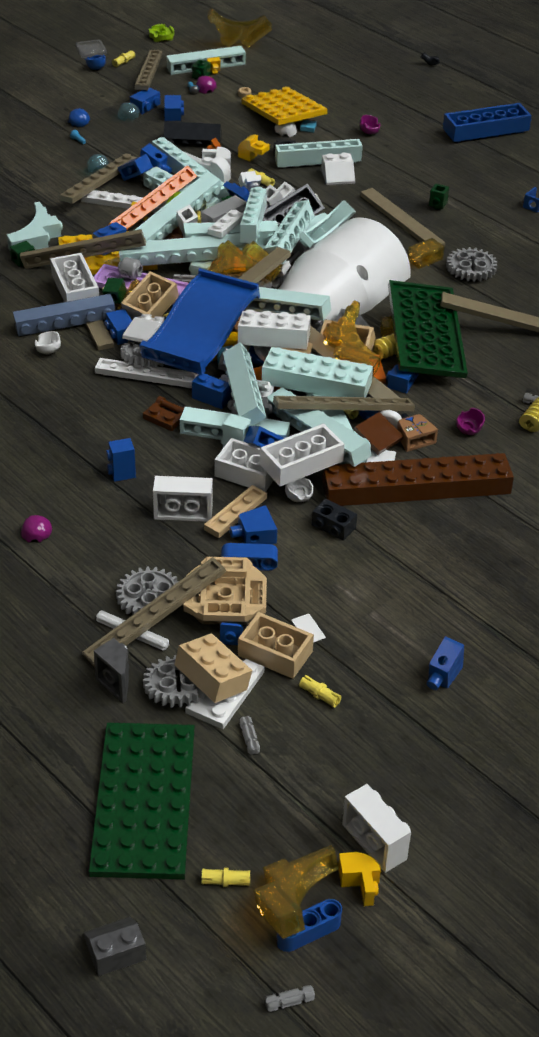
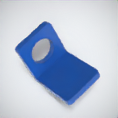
[523,187,539,213]
[220,622,243,645]

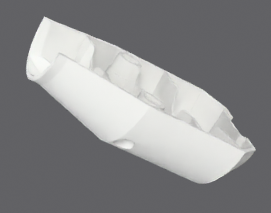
[279,218,411,321]

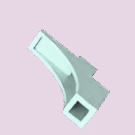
[299,201,356,248]
[7,202,63,250]

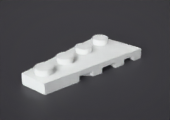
[185,659,265,729]

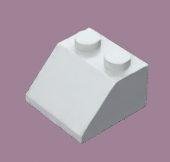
[321,153,355,185]
[122,314,165,342]

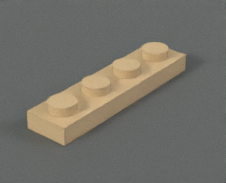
[204,485,267,538]

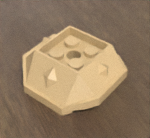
[184,557,267,625]

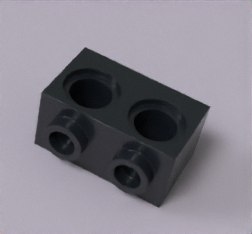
[312,499,357,541]

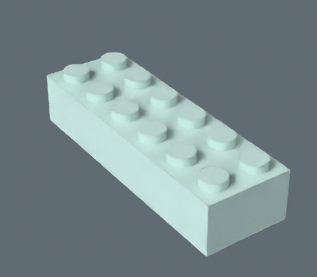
[262,347,373,397]

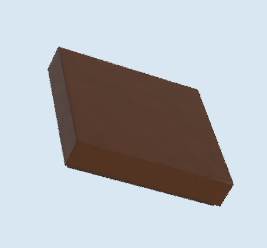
[353,412,404,455]

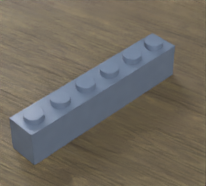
[13,294,115,336]

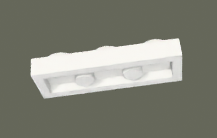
[208,210,244,238]

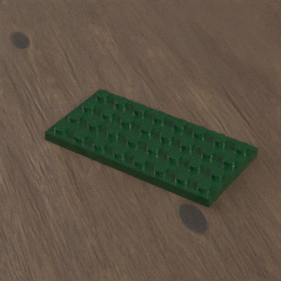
[388,280,468,378]
[89,723,195,880]

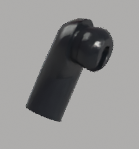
[420,52,440,65]

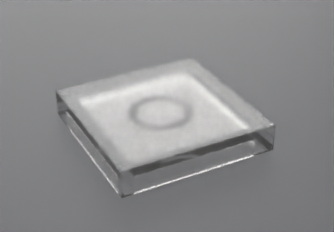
[76,39,107,58]

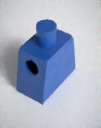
[140,143,172,174]
[229,505,277,544]
[427,636,464,690]

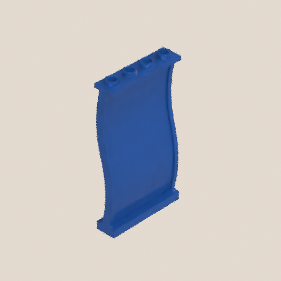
[140,268,260,375]

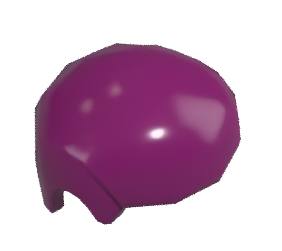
[196,76,217,94]
[360,115,381,135]
[456,408,485,435]
[21,515,52,542]

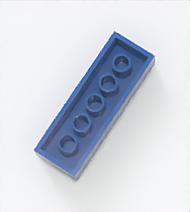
[443,103,532,142]

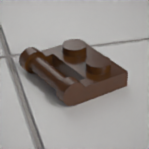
[143,396,185,431]

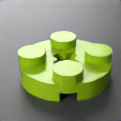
[149,24,174,42]

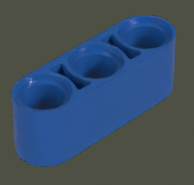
[221,543,278,570]
[276,899,342,952]

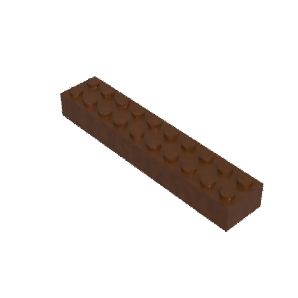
[322,453,514,506]

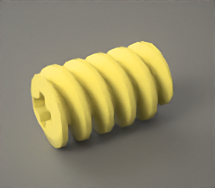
[372,333,397,360]
[519,397,539,432]

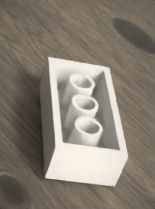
[50,253,99,302]
[238,310,311,350]
[260,423,345,486]

